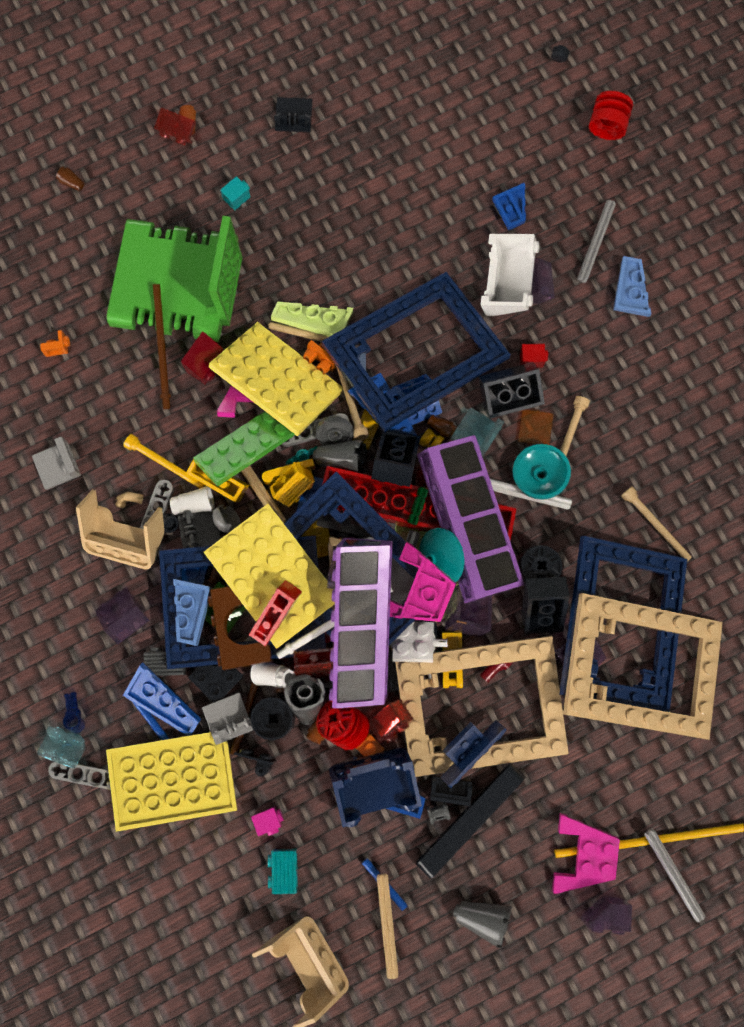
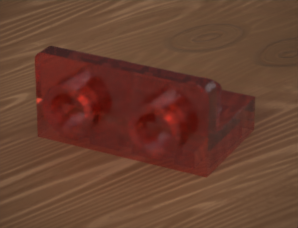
[154,107,196,146]

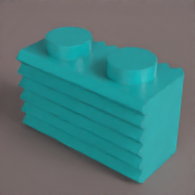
[268,849,298,894]

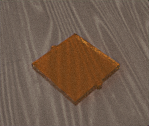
[518,410,553,445]

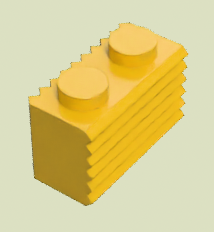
[270,462,315,507]

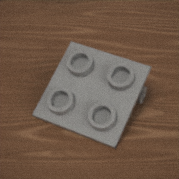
[202,693,253,745]

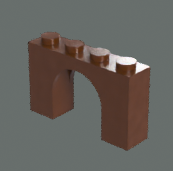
[208,586,272,670]

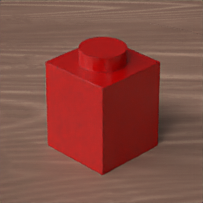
[520,344,548,368]

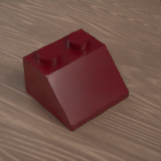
[181,331,224,385]

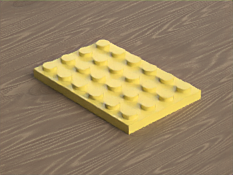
[209,322,343,436]
[204,504,335,649]
[106,732,237,832]

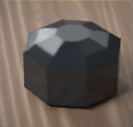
[551,45,570,63]
[163,514,179,533]

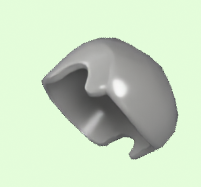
[212,504,241,533]

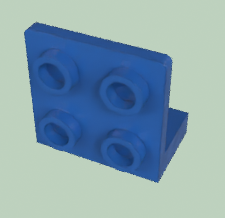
[392,374,442,425]

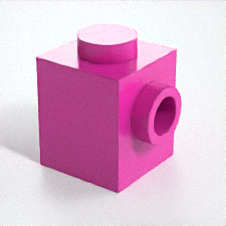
[251,806,284,836]

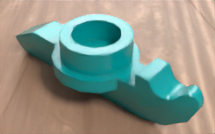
[286,445,318,465]

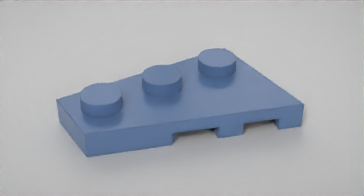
[613,256,651,317]
[173,579,212,646]

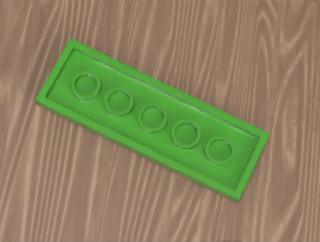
[193,411,295,487]

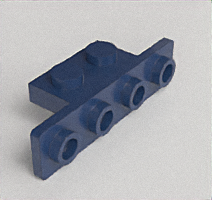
[440,720,507,788]

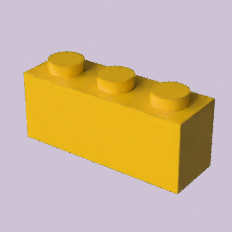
[186,459,249,502]

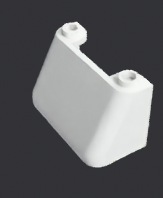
[481,234,539,316]

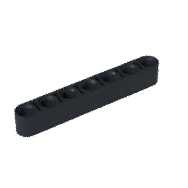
[415,763,526,879]

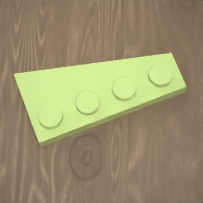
[271,302,353,337]

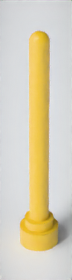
[123,434,205,488]

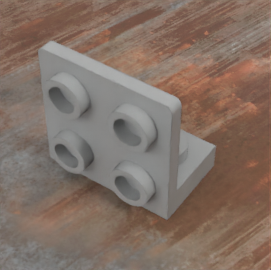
[32,436,81,490]

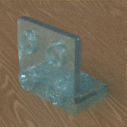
[451,408,505,457]

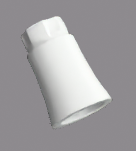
[170,486,215,515]
[251,662,296,688]

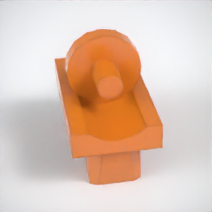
[303,340,336,375]

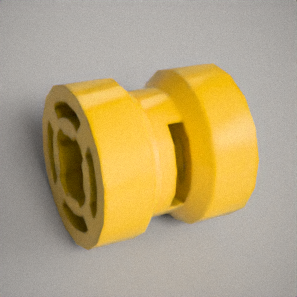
[419,428,444,448]

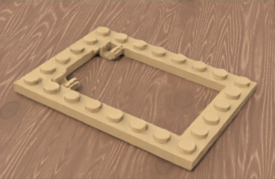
[563,593,723,740]
[395,635,569,777]

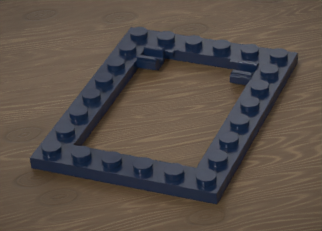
[322,272,511,432]
[284,472,419,671]
[159,535,327,669]
[559,536,687,712]

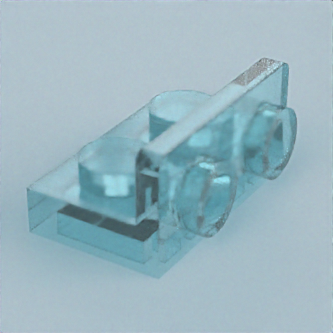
[37,726,86,769]

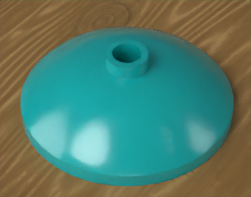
[513,444,571,500]
[419,528,465,582]

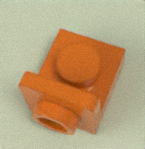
[40,330,70,357]

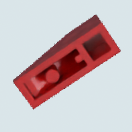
[249,580,302,646]

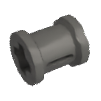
[426,802,451,825]

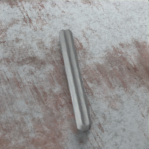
[577,200,616,283]
[644,829,705,922]

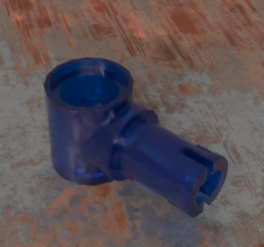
[63,692,85,734]

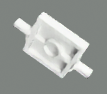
[389,622,447,663]

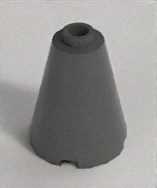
[313,439,367,474]
[284,674,325,725]
[453,901,512,949]

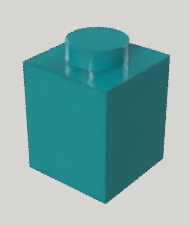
[220,176,251,211]

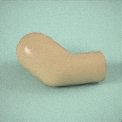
[115,492,143,508]

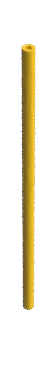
[554,823,744,858]

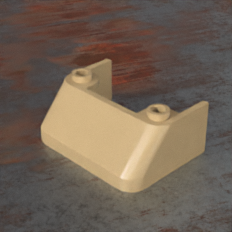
[76,489,164,569]
[252,917,349,1027]

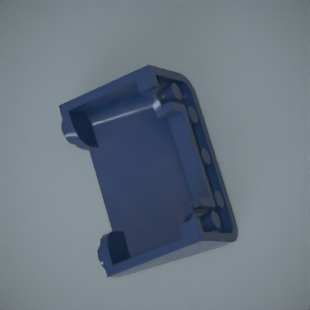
[329,748,422,828]

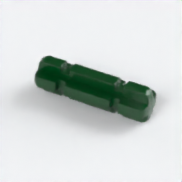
[407,487,429,525]

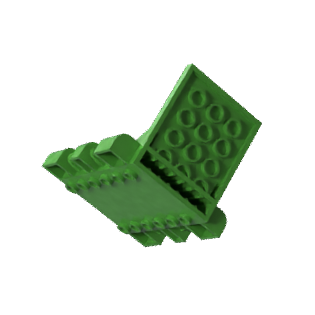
[107,216,243,343]

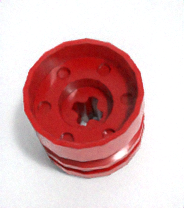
[588,91,634,140]
[316,699,369,750]

